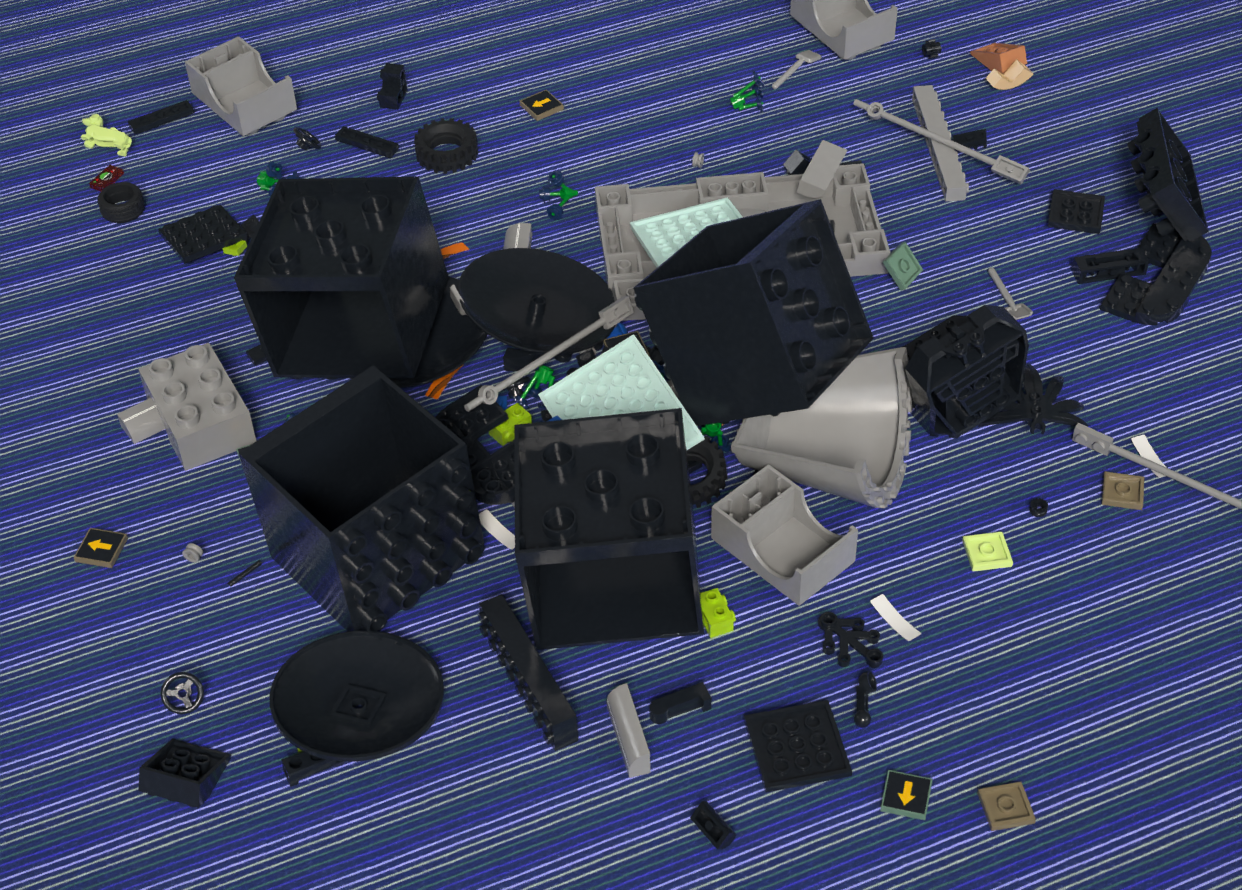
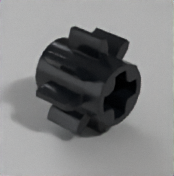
[922,39,941,59]

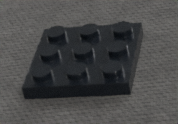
[1048,189,1105,234]

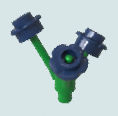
[539,170,578,220]

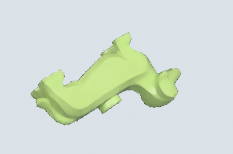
[81,114,132,157]

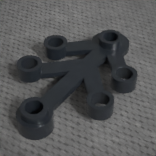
[818,612,883,668]

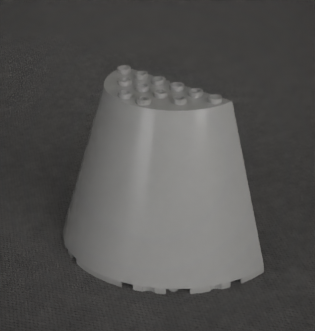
[731,347,912,508]

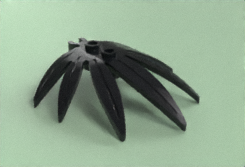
[978,363,1088,434]

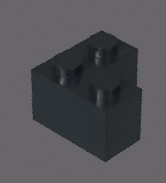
[377,63,408,110]

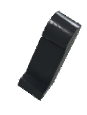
[649,682,711,724]
[281,752,345,787]

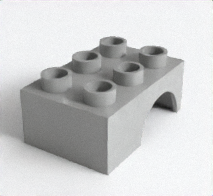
[790,0,897,60]
[185,36,297,136]
[138,342,256,471]
[711,464,858,606]

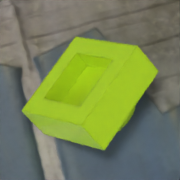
[223,240,247,256]

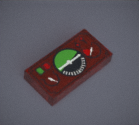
[89,165,124,192]

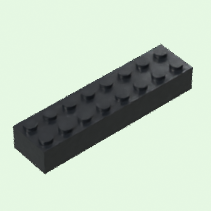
[478,594,578,751]

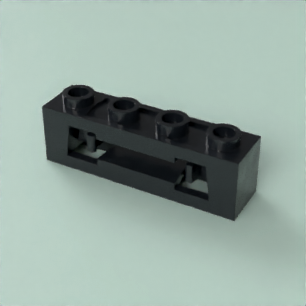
[1071,248,1149,284]

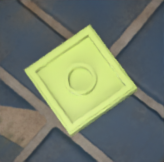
[962,532,1013,571]

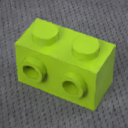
[489,403,532,446]
[701,588,736,638]

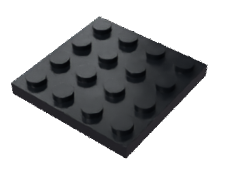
[158,205,248,264]
[744,700,852,793]

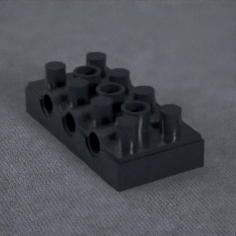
[1127,108,1209,241]

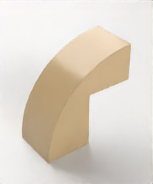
[986,59,1033,90]

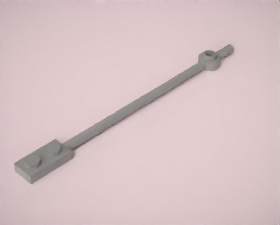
[853,99,1030,184]
[464,296,634,412]
[1072,423,1242,509]

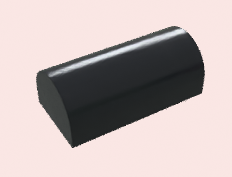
[690,801,736,850]

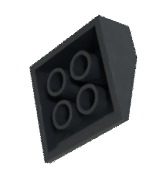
[138,738,231,808]

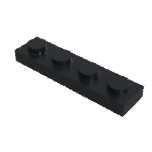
[128,100,194,134]
[335,126,399,158]

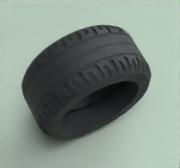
[98,182,145,223]

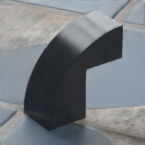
[503,348,544,371]

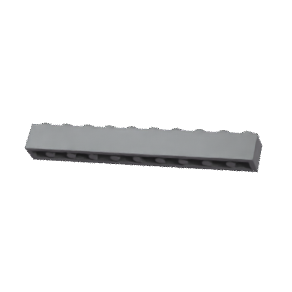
[912,85,969,202]

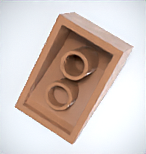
[970,43,1027,74]

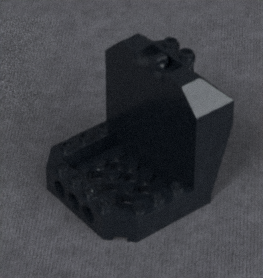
[903,305,1029,438]

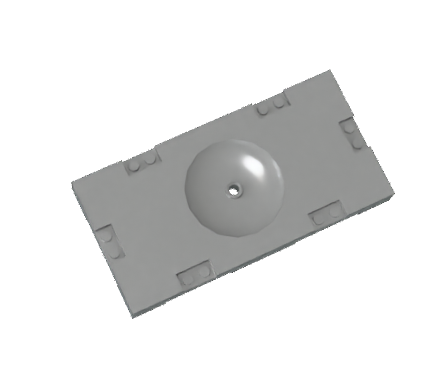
[595,163,890,290]

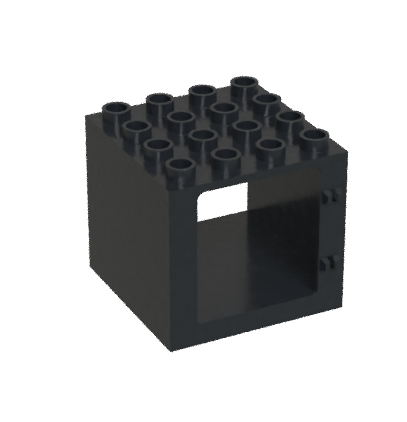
[234,176,449,380]
[633,199,874,426]
[238,365,485,632]
[514,408,704,650]

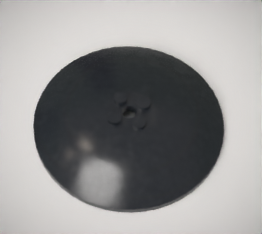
[269,631,444,762]

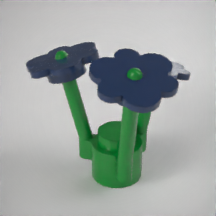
[730,71,764,113]
[511,365,555,409]

